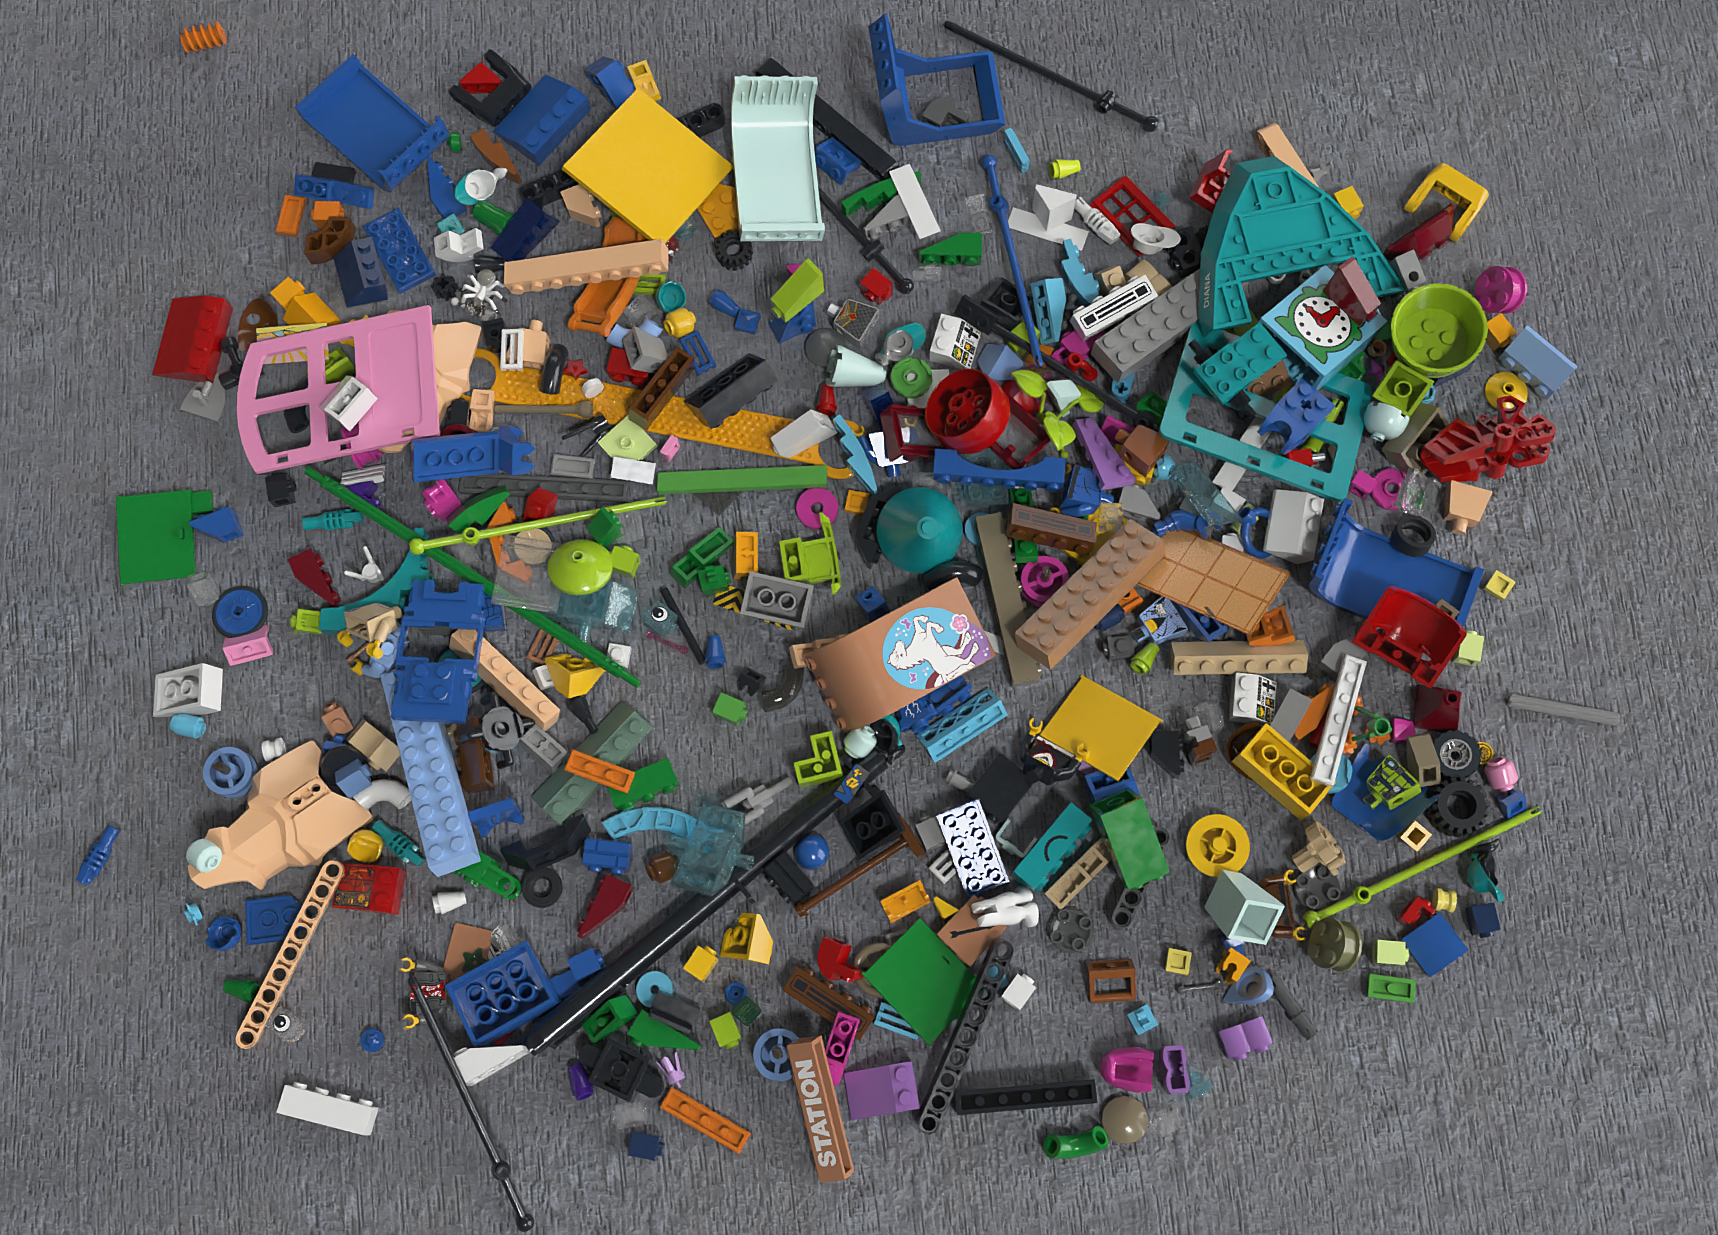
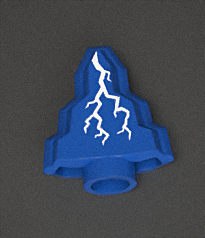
[896,697,938,734]

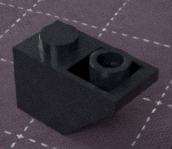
[1149,731,1184,779]

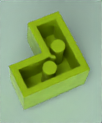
[794,731,843,789]

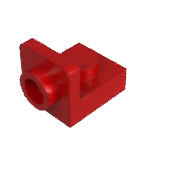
[1396,897,1436,926]

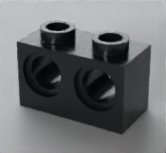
[1165,226,1202,278]

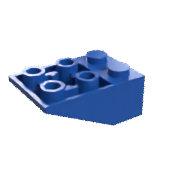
[1085,767,1140,804]

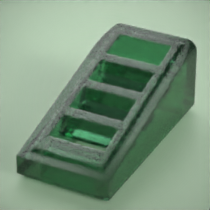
[731,996,762,1026]

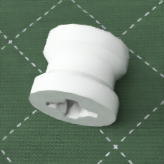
[262,738,286,763]

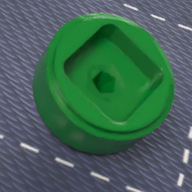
[448,132,461,153]

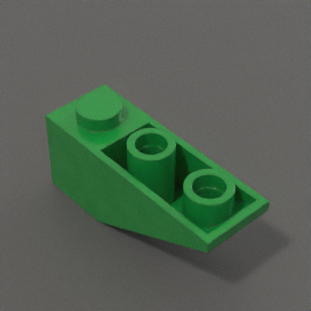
[919,233,982,267]

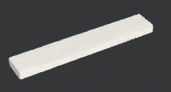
[1310,654,1367,787]

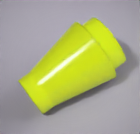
[1049,159,1080,180]

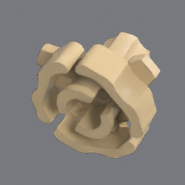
[1292,821,1346,876]

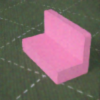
[222,625,273,666]

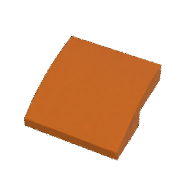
[1246,605,1295,646]

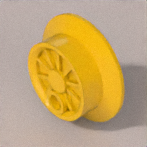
[1186,814,1250,878]

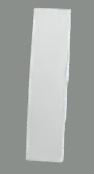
[1212,417,1272,491]

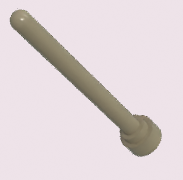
[494,401,594,418]

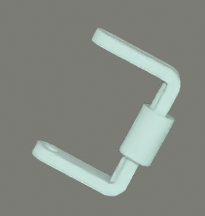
[995,818,1037,858]

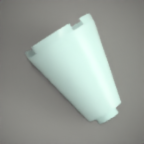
[826,345,886,387]

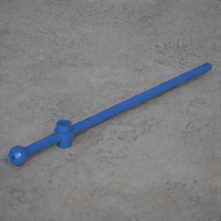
[981,155,1043,368]

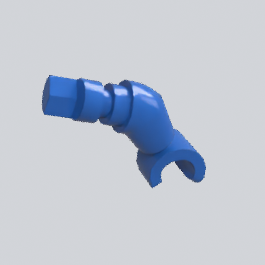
[1149,510,1221,541]

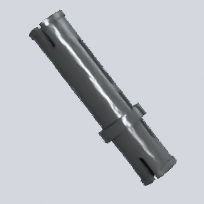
[1271,974,1319,1041]

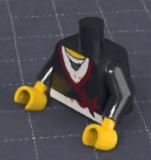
[1020,718,1090,785]

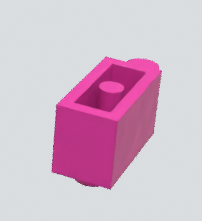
[1050,330,1107,365]
[422,479,462,522]

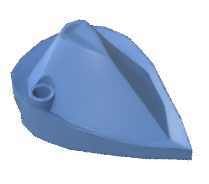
[1223,966,1274,1004]

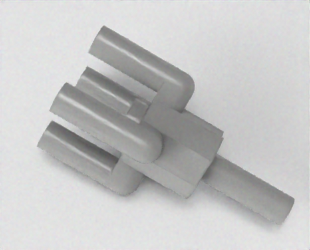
[721,776,793,830]

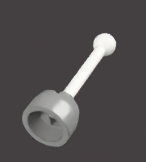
[451,297,497,323]

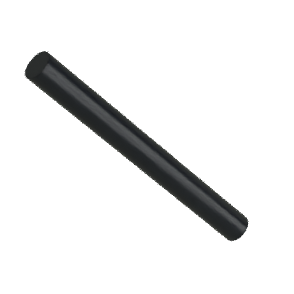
[660,587,705,665]

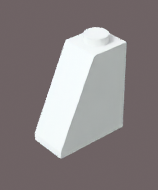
[771,409,837,458]

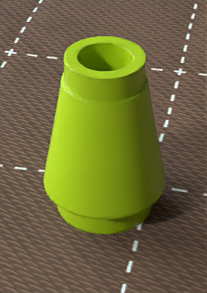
[1130,642,1160,675]

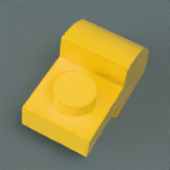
[627,60,661,101]

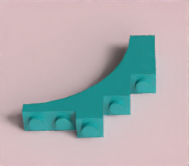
[319,528,435,636]

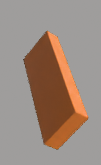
[564,749,635,794]

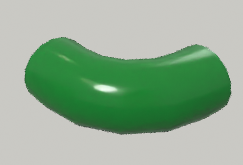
[1043,1126,1109,1159]

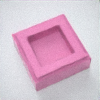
[660,435,680,462]

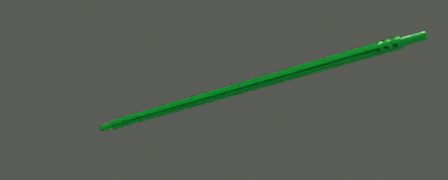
[304,467,642,688]

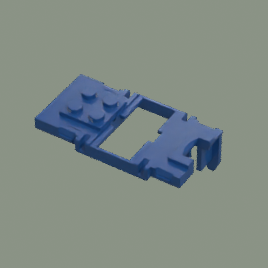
[391,580,486,724]

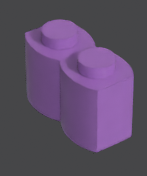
[1217,1016,1273,1062]
[1160,1045,1190,1095]

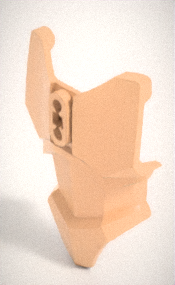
[379,310,483,453]
[188,741,373,890]

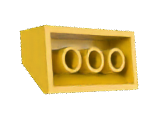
[1232,723,1336,821]

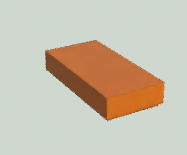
[276,195,307,237]

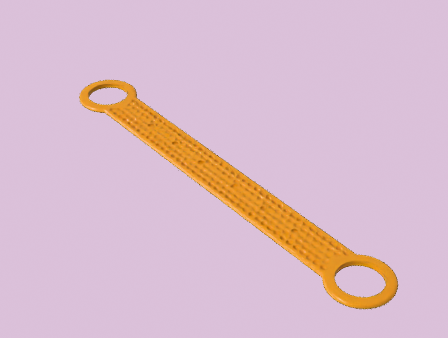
[458,348,869,479]

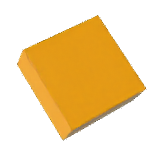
[845,490,870,515]

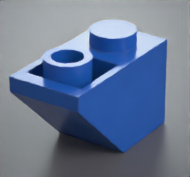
[189,506,244,543]

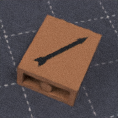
[937,895,1007,968]

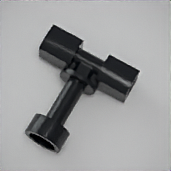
[218,337,264,390]

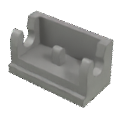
[520,724,568,774]

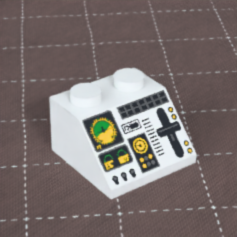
[930,314,981,369]
[1229,672,1277,726]

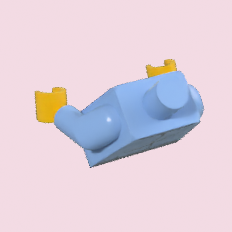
[349,621,410,678]

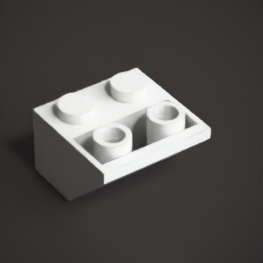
[319,375,378,431]

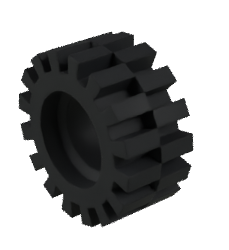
[715,230,753,271]

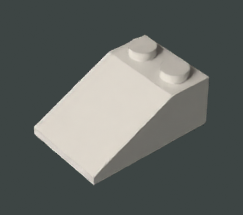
[153,663,223,717]
[454,1045,530,1086]

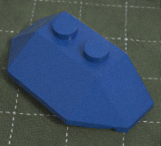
[1170,600,1228,642]

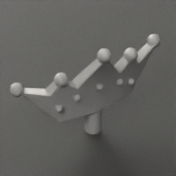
[1309,161,1332,183]

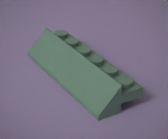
[531,701,653,826]

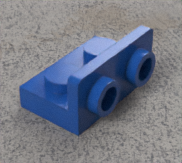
[815,137,862,185]
[923,676,972,717]

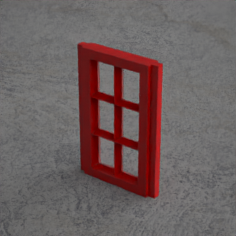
[1089,176,1176,257]

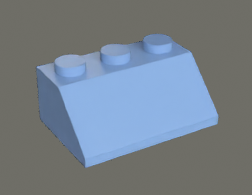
[1498,325,1578,400]

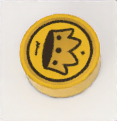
[1478,742,1493,765]

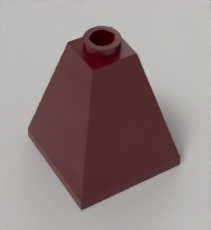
[1413,684,1462,733]

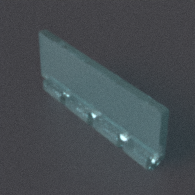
[1169,462,1241,526]

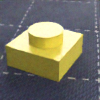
[1483,570,1515,601]
[1165,948,1192,976]

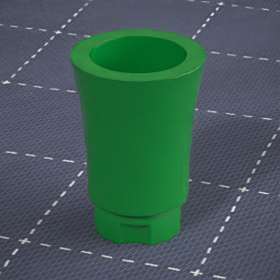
[472,200,520,240]

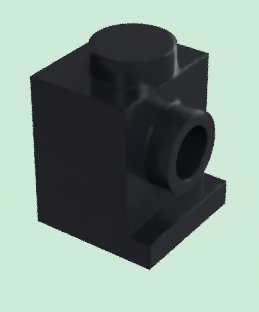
[482,318,510,353]
[445,399,472,427]

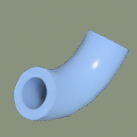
[606,318,663,350]

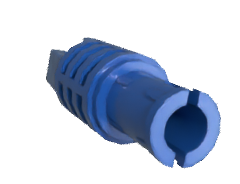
[76,825,121,885]

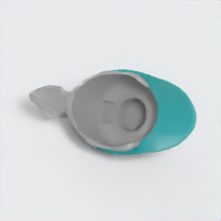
[875,323,926,366]

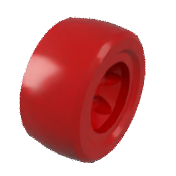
[925,369,1010,454]

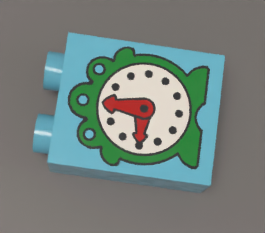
[1258,265,1387,391]

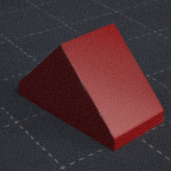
[460,62,502,94]
[1001,380,1040,415]

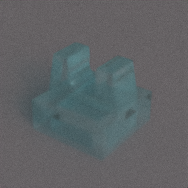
[1188,1072,1214,1102]

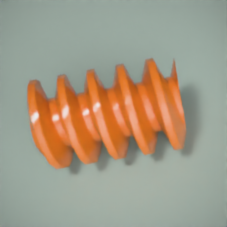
[180,20,227,53]

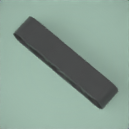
[1110,827,1170,931]

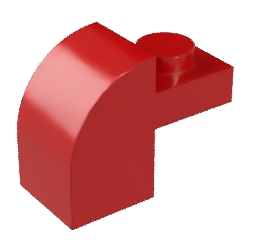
[817,937,865,983]

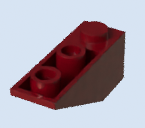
[287,548,341,608]
[577,874,634,940]

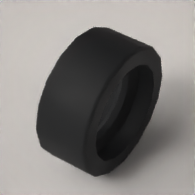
[1391,515,1436,557]

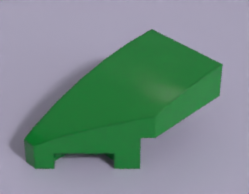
[1338,351,1365,381]

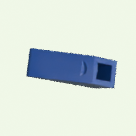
[428,156,467,219]

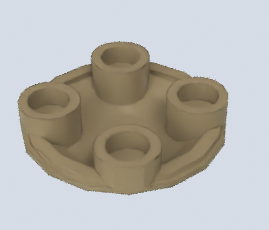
[1102,1096,1148,1144]

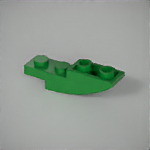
[1010,489,1038,563]

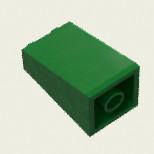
[1089,788,1170,890]

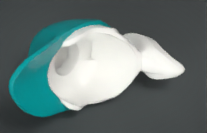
[454,168,507,205]

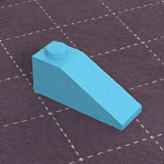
[1031,278,1066,345]

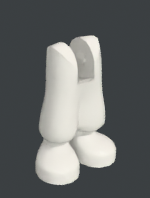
[971,886,1039,927]

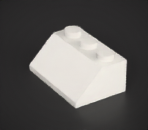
[1263,489,1324,564]

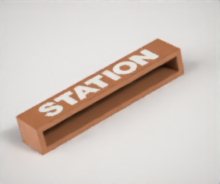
[787,1035,854,1183]

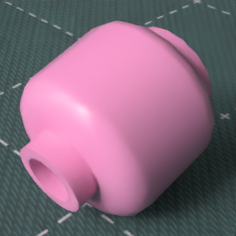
[1484,757,1518,792]

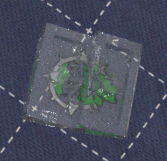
[1394,467,1446,524]

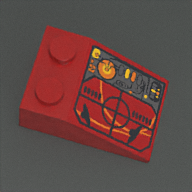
[332,863,406,916]

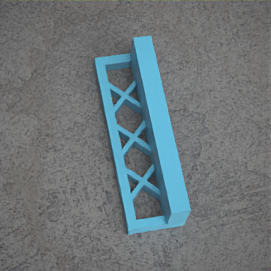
[916,688,1008,763]

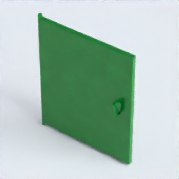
[116,490,196,587]
[861,918,985,1047]

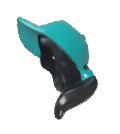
[867,714,905,765]
[1466,838,1504,903]

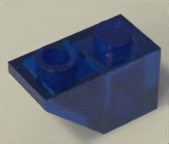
[862,383,902,430]

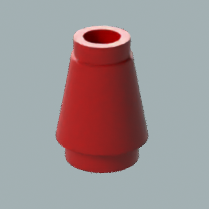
[816,384,837,417]

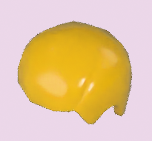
[347,829,383,863]

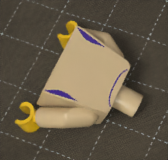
[337,603,402,659]

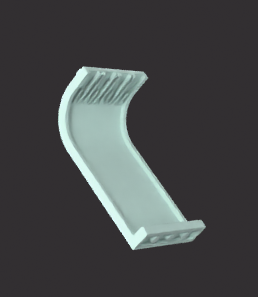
[731,75,825,241]

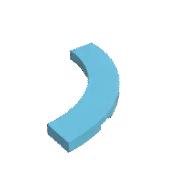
[601,807,725,859]

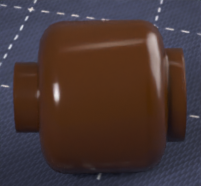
[645,851,681,884]

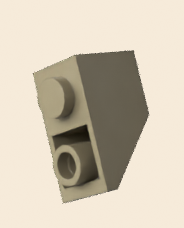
[1406,733,1441,787]

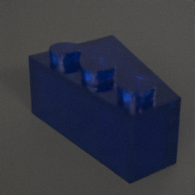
[491,198,560,262]

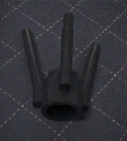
[562,414,611,457]

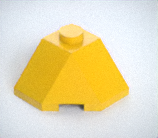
[545,653,605,698]
[720,913,773,964]

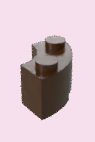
[304,216,356,264]

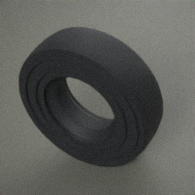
[521,867,563,908]

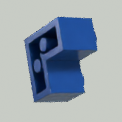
[584,56,635,109]

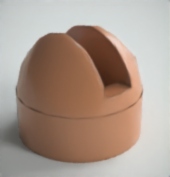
[1367,340,1387,358]

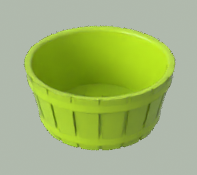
[1391,283,1488,378]

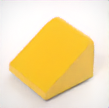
[933,897,959,920]

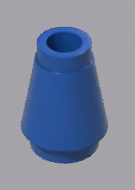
[709,290,740,318]
[705,635,726,669]

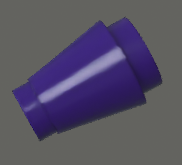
[568,1064,594,1101]

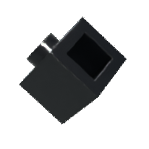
[265,472,297,507]

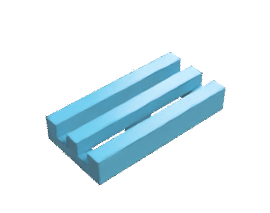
[1003,128,1030,173]
[874,1002,919,1040]

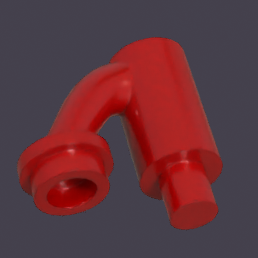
[1063,353,1098,382]

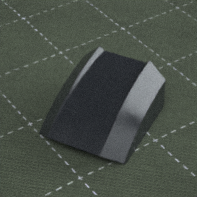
[980,277,1034,331]

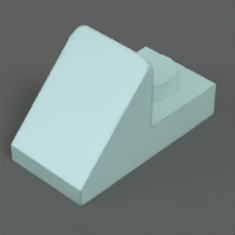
[1046,380,1081,417]

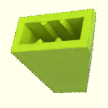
[770,258,824,323]

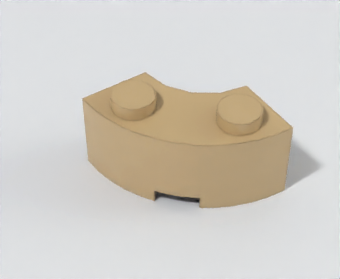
[346,719,400,772]

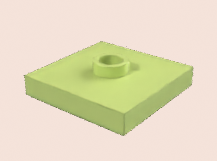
[598,415,657,461]

